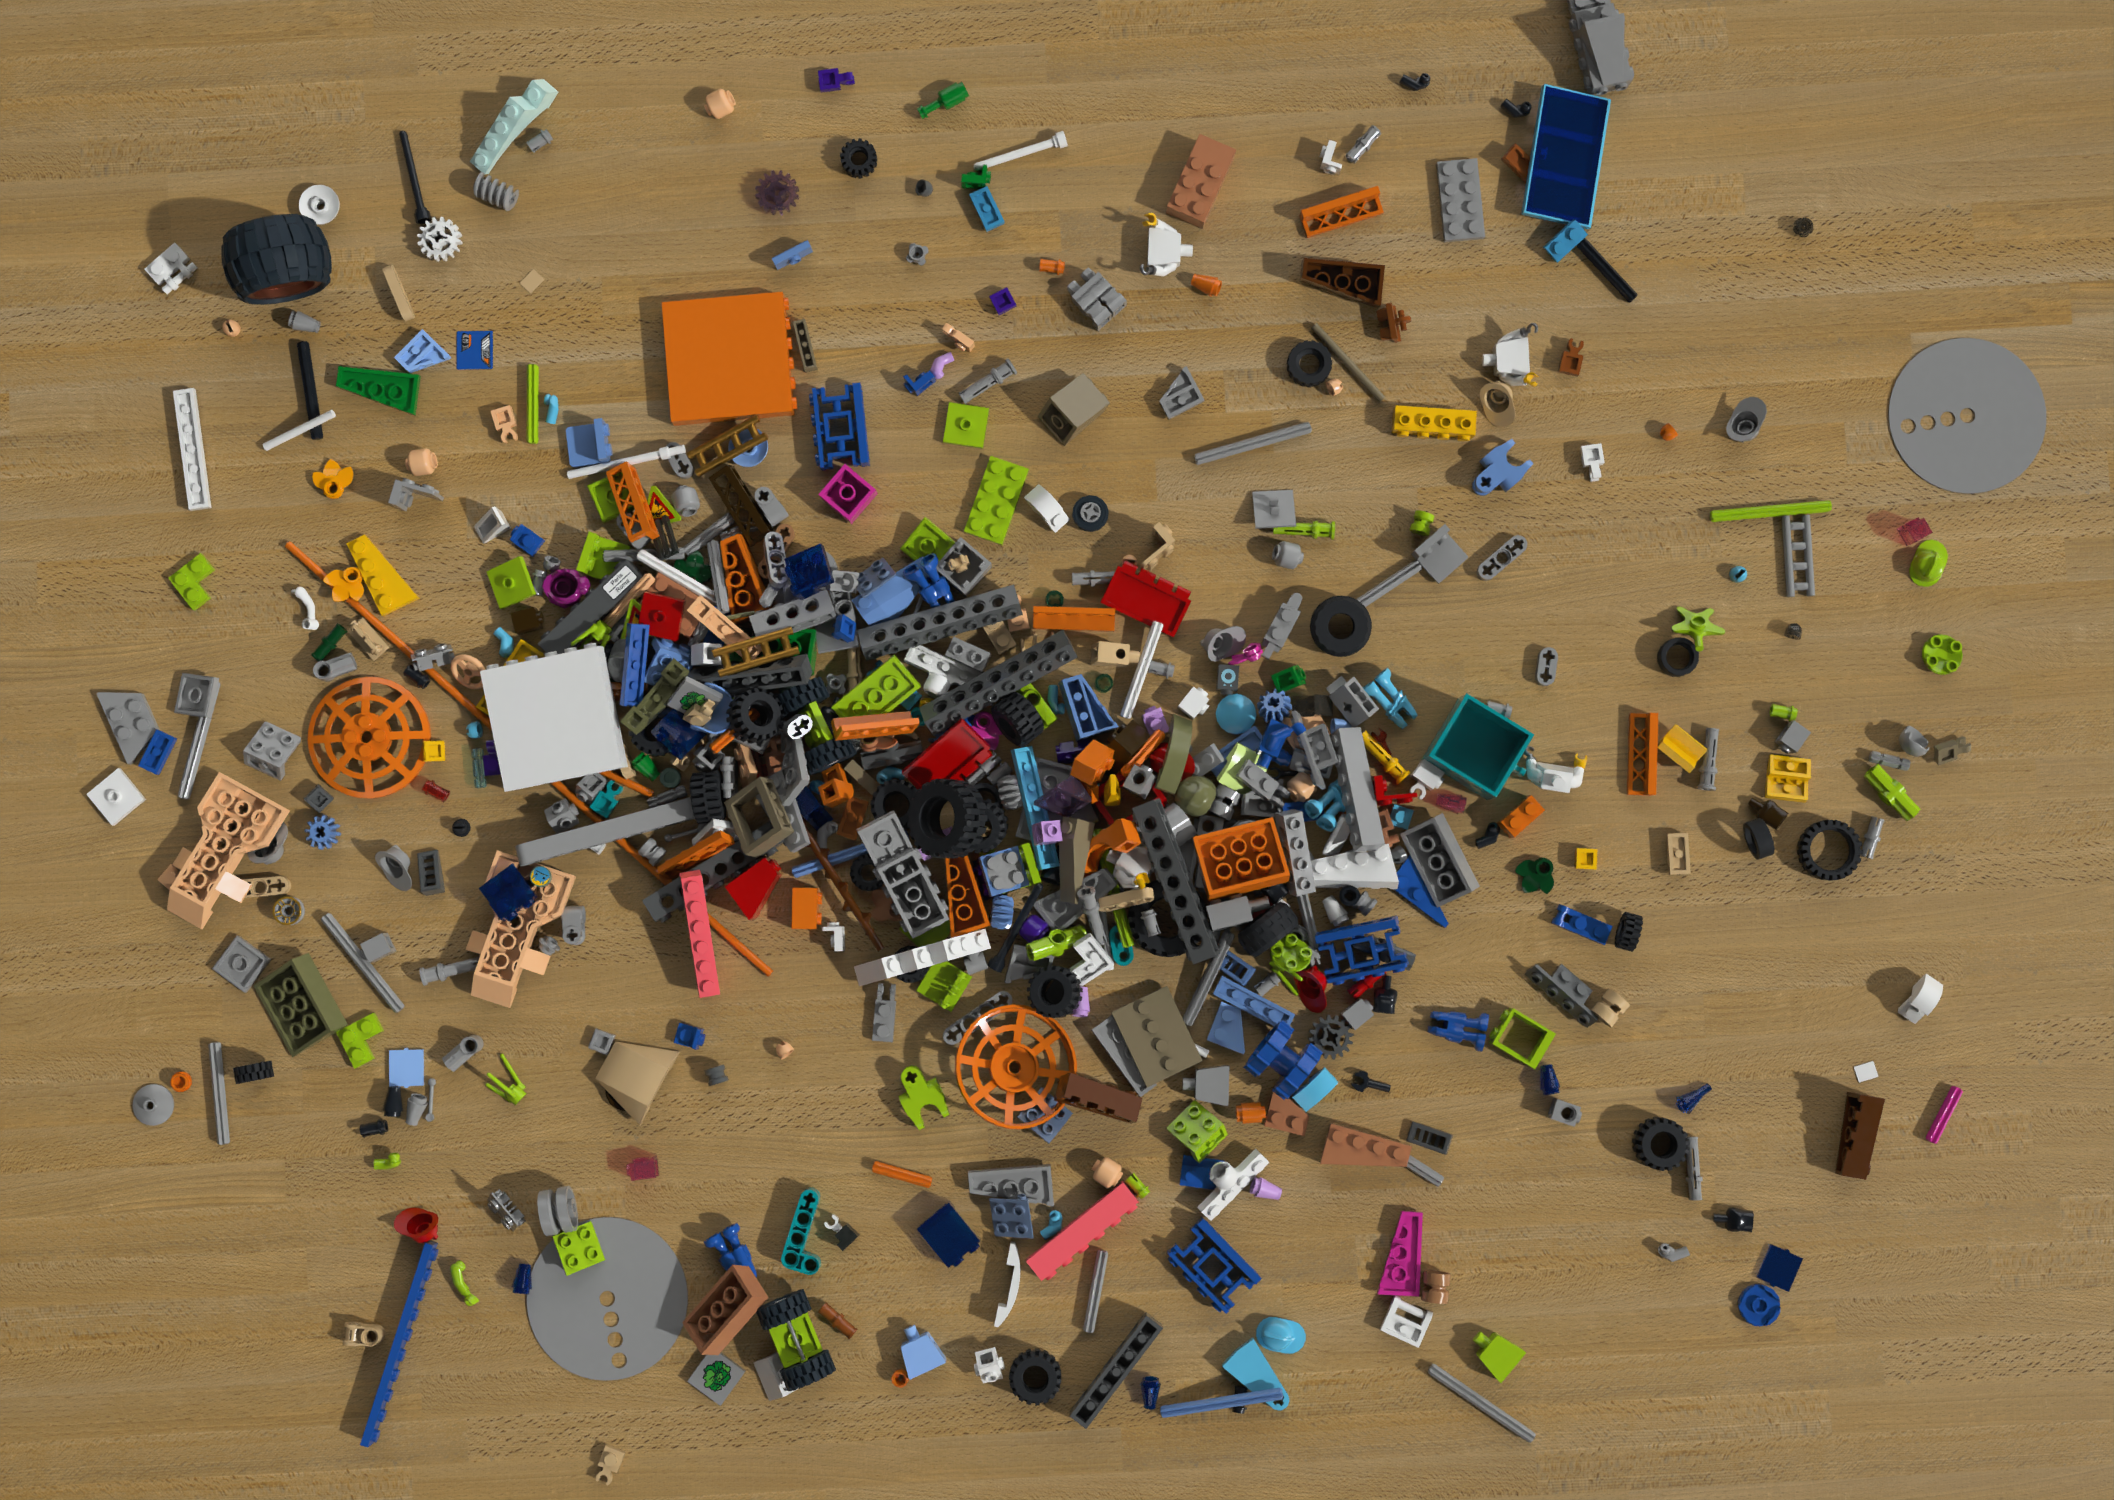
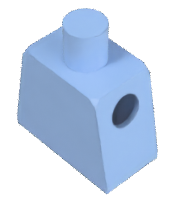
[901,1325,947,1380]

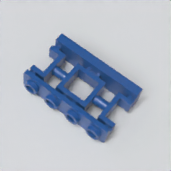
[809,382,870,471]
[1314,915,1409,985]
[1167,1217,1262,1314]

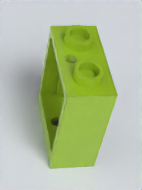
[1489,1007,1556,1069]

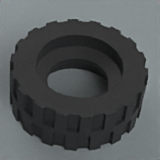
[1287,340,1332,388]

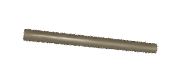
[1311,323,1385,402]

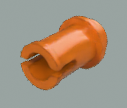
[1039,259,1065,275]

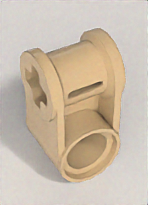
[342,1322,386,1347]

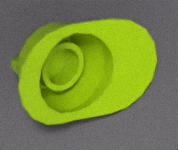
[1909,540,1948,587]

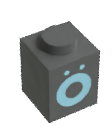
[1216,664,1239,695]

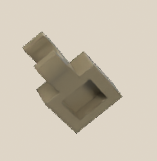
[1934,737,1971,766]

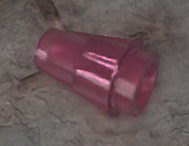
[1436,793,1467,814]

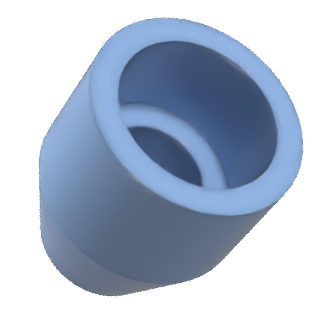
[1330,718,1352,734]

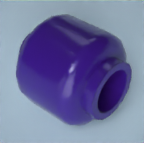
[1019,915,1050,943]

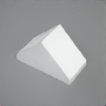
[474,506,511,544]

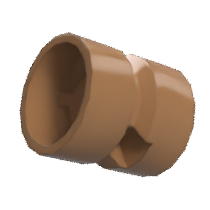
[1421,1270,1451,1304]

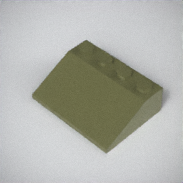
[254,953,348,1057]

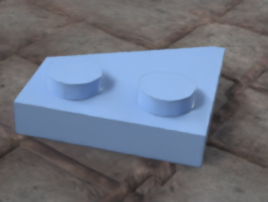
[394,329,452,373]
[1206,1001,1245,1054]

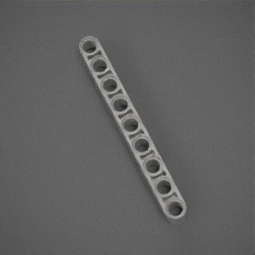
[515,798,695,866]

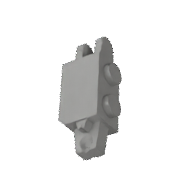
[1261,593,1302,660]

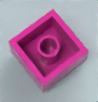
[818,464,878,525]

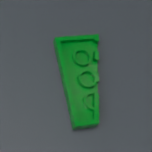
[336,366,421,416]

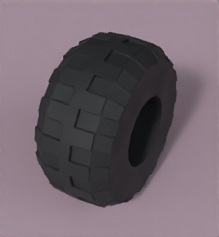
[1310,596,1372,657]
[1238,901,1298,957]

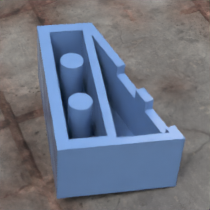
[1058,674,1119,742]

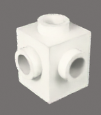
[974,1347,1005,1383]

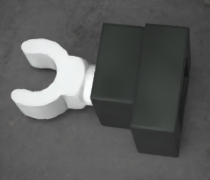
[824,1214,860,1251]

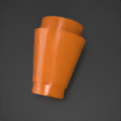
[1191,274,1222,297]

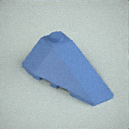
[852,556,930,626]

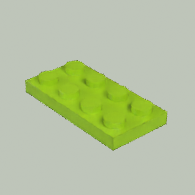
[964,456,1029,546]
[831,655,921,718]

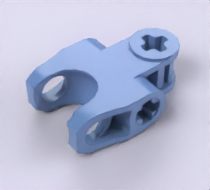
[1472,439,1533,496]

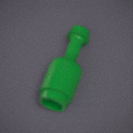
[917,81,969,119]

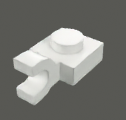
[1580,443,1605,482]

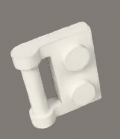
[1380,1295,1433,1348]

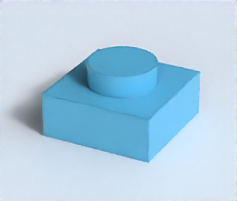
[1390,804,1414,830]

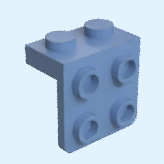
[566,418,612,467]
[644,637,693,686]

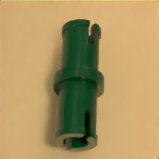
[311,623,347,661]

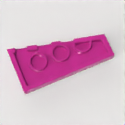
[1377,1211,1423,1297]

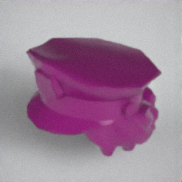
[542,568,590,609]

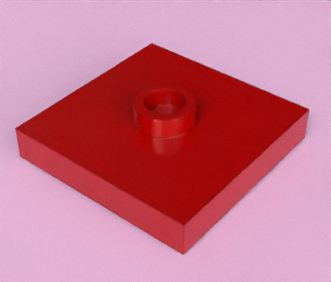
[638,592,685,641]

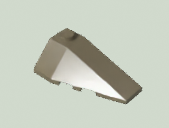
[1059,817,1095,905]

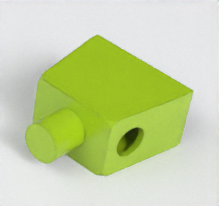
[1473,1331,1526,1383]

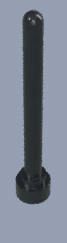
[399,130,432,224]
[987,883,1043,973]

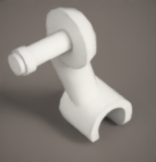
[291,587,319,630]

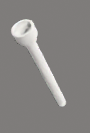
[973,131,1068,171]

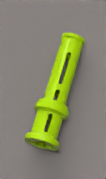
[1273,520,1335,540]

